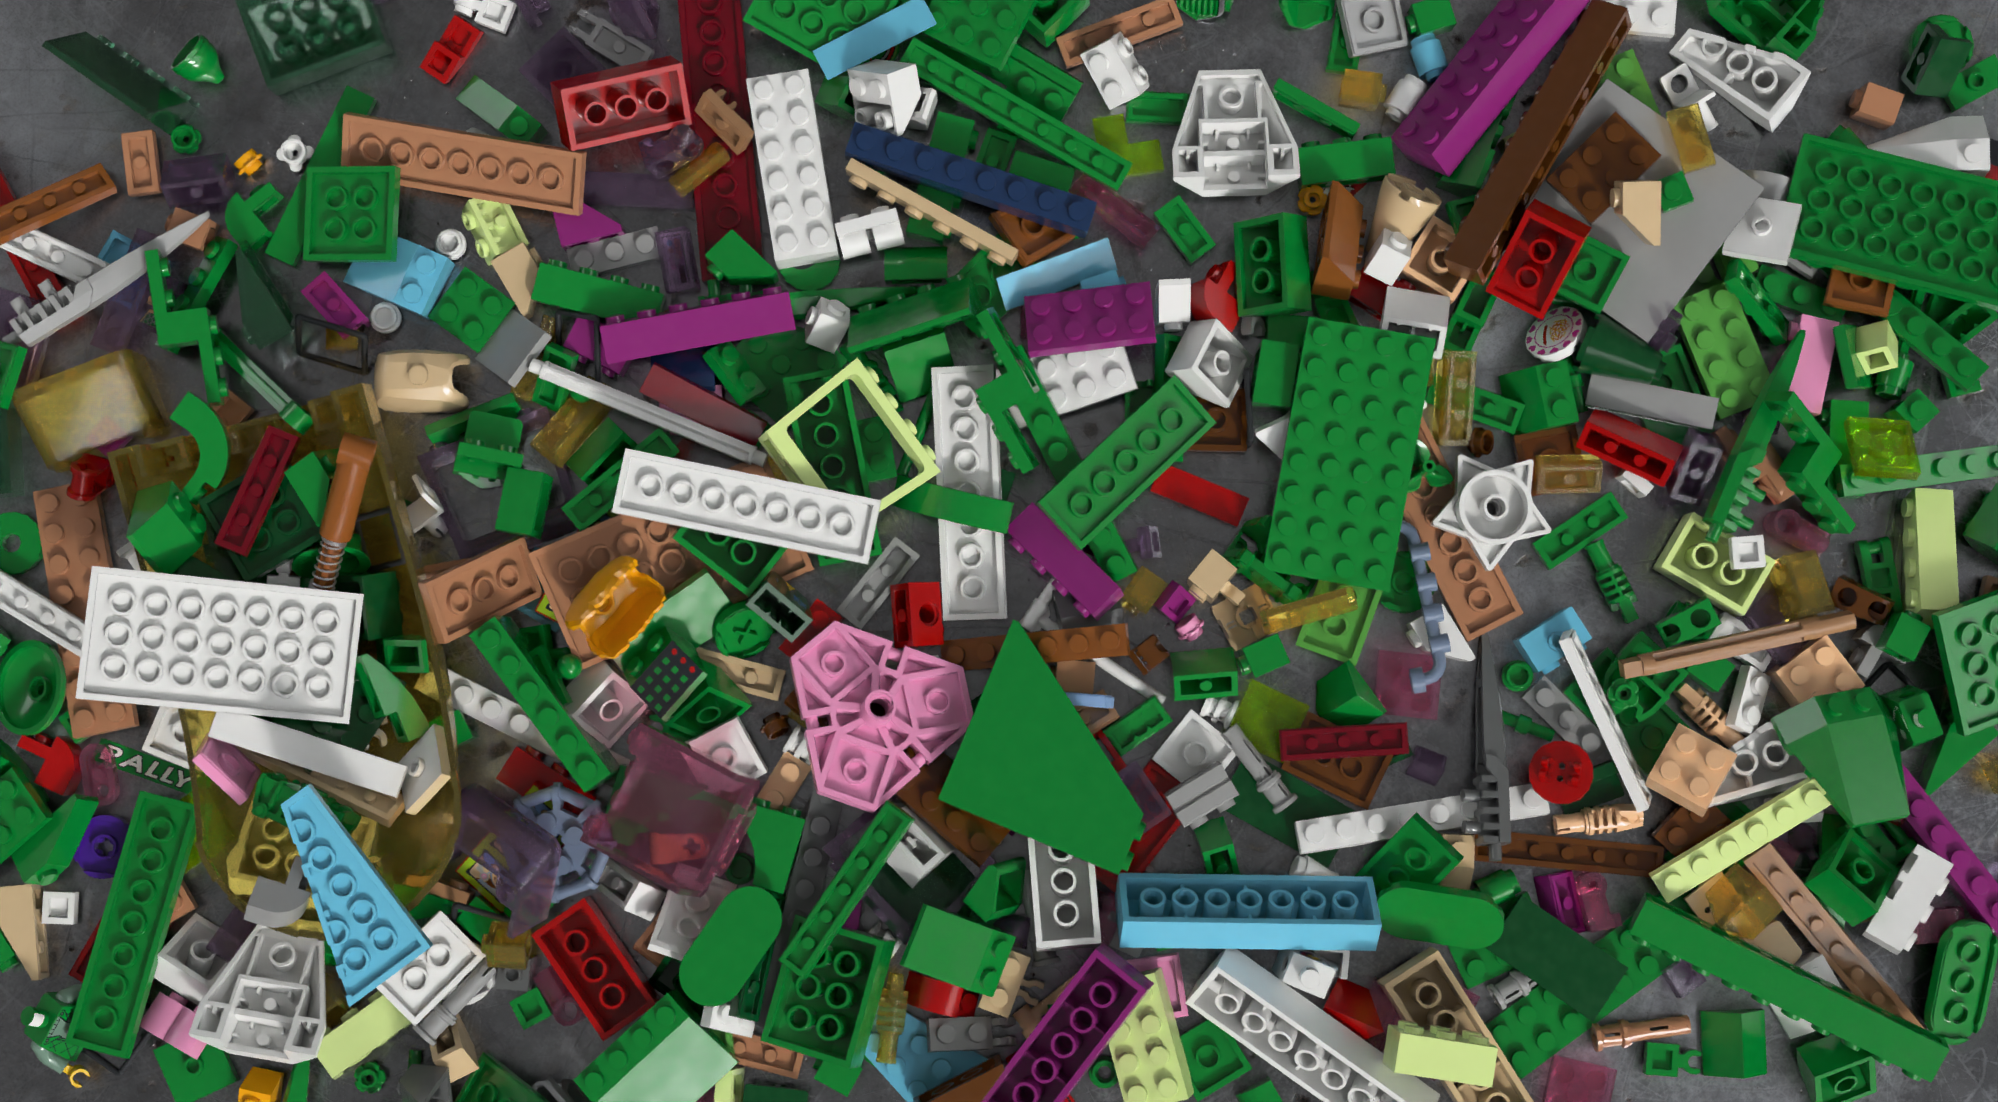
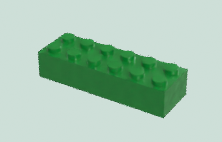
[782,366,882,567]

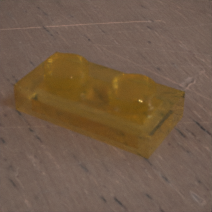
[1665,103,1716,175]

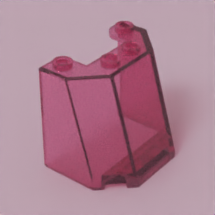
[580,722,760,898]

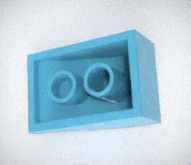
[343,237,455,320]

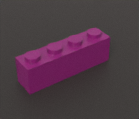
[1008,502,1124,621]

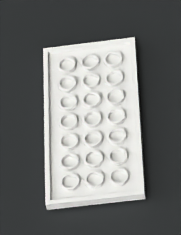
[75,566,364,724]

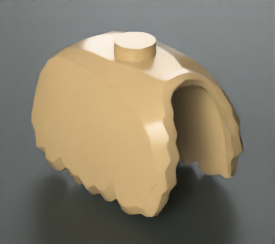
[374,350,470,414]

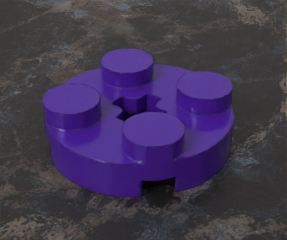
[73,815,130,879]

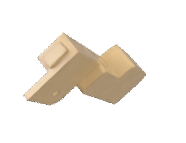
[1683,871,1802,964]

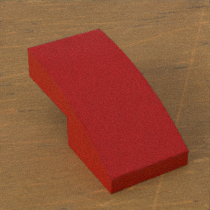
[419,15,484,84]

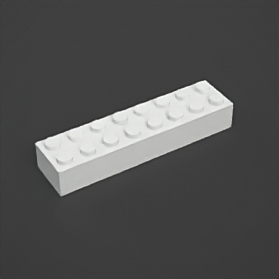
[1186,949,1440,1102]

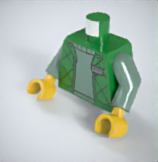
[20,984,90,1088]

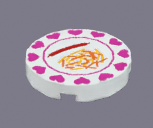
[1525,307,1588,363]

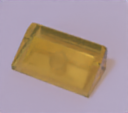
[668,142,730,197]
[1535,454,1603,494]

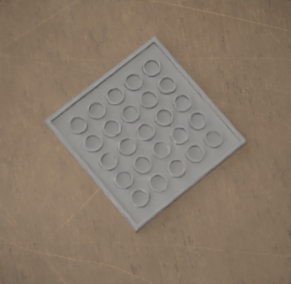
[1530,79,1765,343]

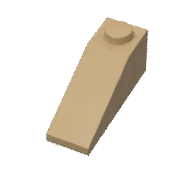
[0,884,50,981]

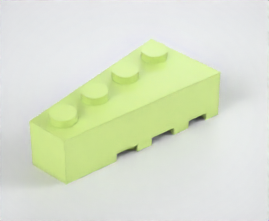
[1901,488,1959,629]
[317,991,442,1080]

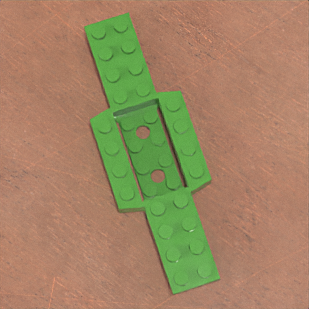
[1586,49,1770,421]

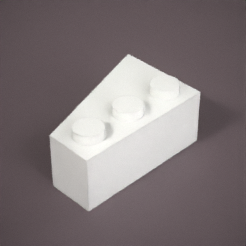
[1862,844,1954,955]

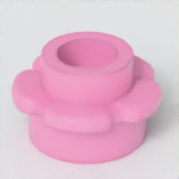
[1175,613,1204,642]

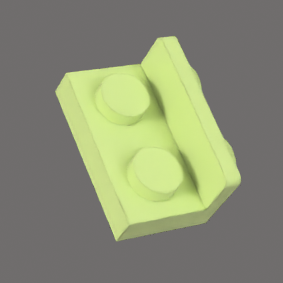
[461,198,529,266]

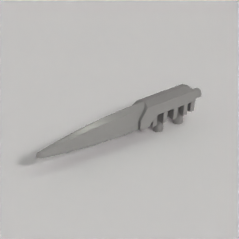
[2,211,210,347]

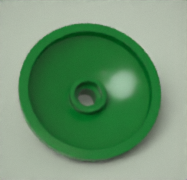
[0,640,67,736]

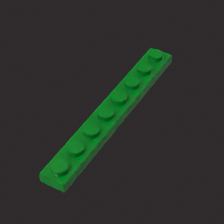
[900,37,1133,192]
[993,344,1139,582]

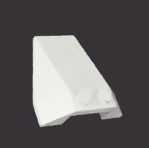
[1172,69,1300,197]
[189,924,326,1064]

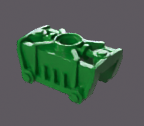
[1222,515,1318,615]
[252,772,362,834]

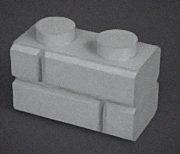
[1163,761,1239,830]

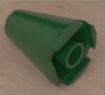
[1573,313,1667,384]

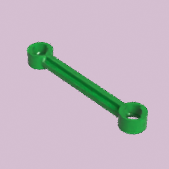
[214,327,317,435]

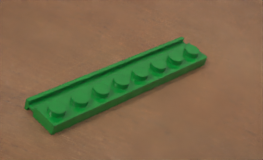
[894,0,1084,122]

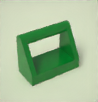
[963,856,1026,922]

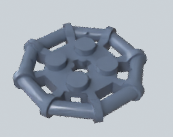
[497,782,616,903]

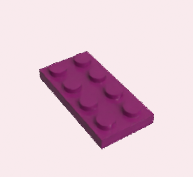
[1024,281,1157,358]

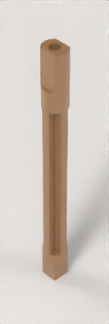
[1618,610,1857,679]

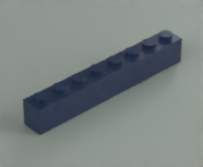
[845,122,1097,239]

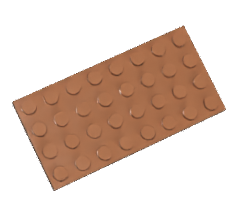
[528,460,814,670]

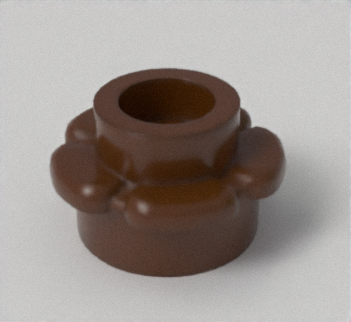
[1466,427,1494,458]
[760,712,791,740]

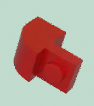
[1190,260,1240,332]
[17,732,85,796]
[902,970,979,1018]

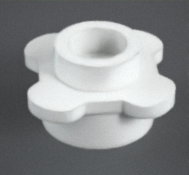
[276,135,314,172]

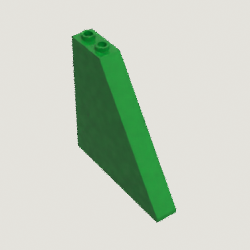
[938,620,1147,875]

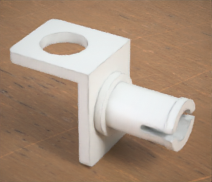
[1659,63,1718,134]
[398,474,449,538]

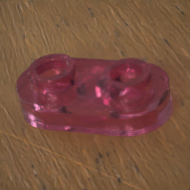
[79,743,120,807]

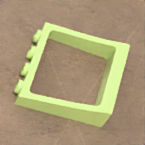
[758,357,941,512]

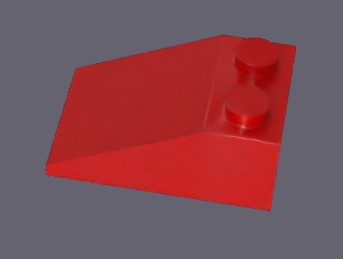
[1485,199,1592,320]

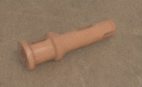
[1590,1015,1691,1052]

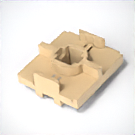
[1211,584,1282,652]

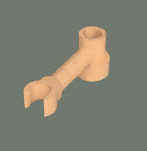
[1012,973,1077,1039]

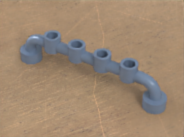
[1400,520,1451,694]

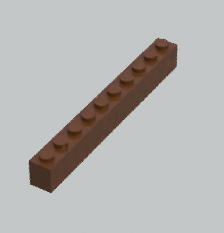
[1443,0,1632,286]

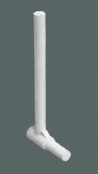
[1019,578,1167,704]

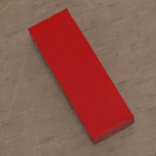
[1150,466,1249,528]

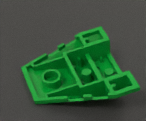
[1706,0,1825,61]
[1770,687,1910,828]

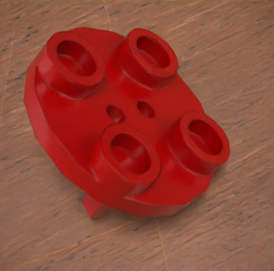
[1529,741,1594,804]

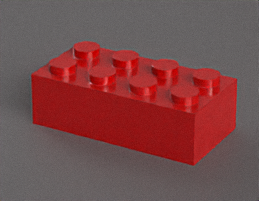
[550,55,692,152]
[531,896,660,1041]

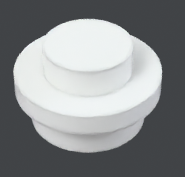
[435,229,467,260]
[370,302,402,334]

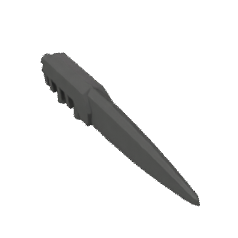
[1460,632,1511,862]

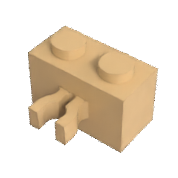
[1187,549,1246,607]
[978,948,1045,1018]

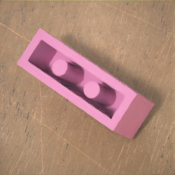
[1782,314,1840,417]

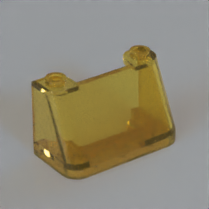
[12,349,171,473]

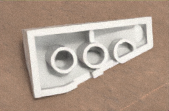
[1669,28,1811,133]
[1709,722,1808,807]

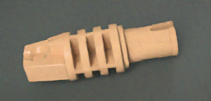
[1672,682,1746,748]
[1553,804,1644,835]

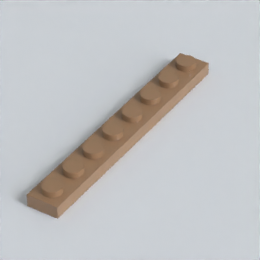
[1742,842,1927,1030]

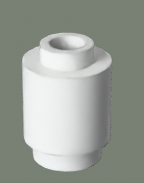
[1383,74,1427,123]

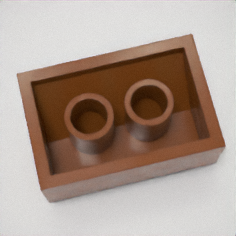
[1311,180,1367,300]

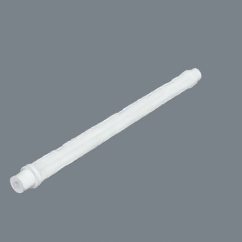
[528,358,768,467]

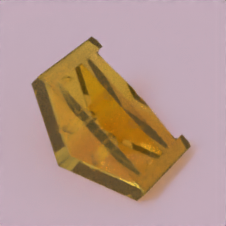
[1705,863,1783,940]

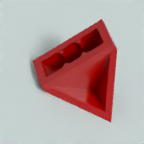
[1323,978,1384,1040]

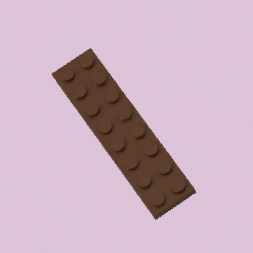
[784,689,1010,868]

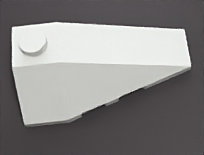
[1867,115,1990,177]

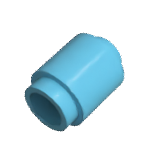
[1410,33,1448,83]

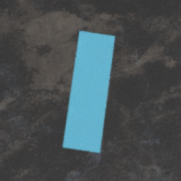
[813,0,937,80]
[996,237,1118,311]

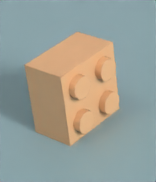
[1398,215,1467,305]
[1765,635,1866,708]
[1645,723,1737,817]

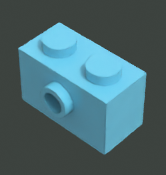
[1513,606,1592,675]

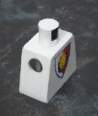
[1271,950,1340,999]

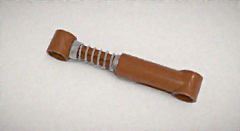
[305,432,378,591]

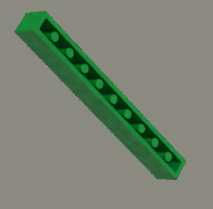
[1628,892,1950,1082]

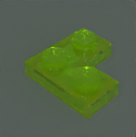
[1092,114,1164,178]

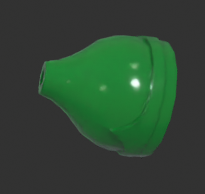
[170,33,225,84]

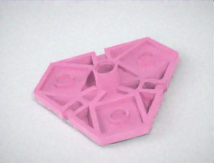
[789,621,973,813]

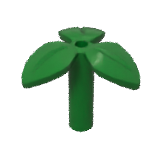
[1408,439,1453,493]

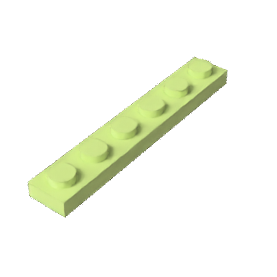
[1649,777,1831,903]

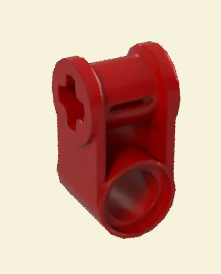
[66,452,119,501]

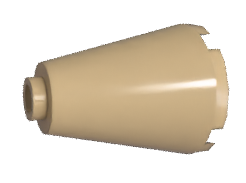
[1366,173,1442,252]

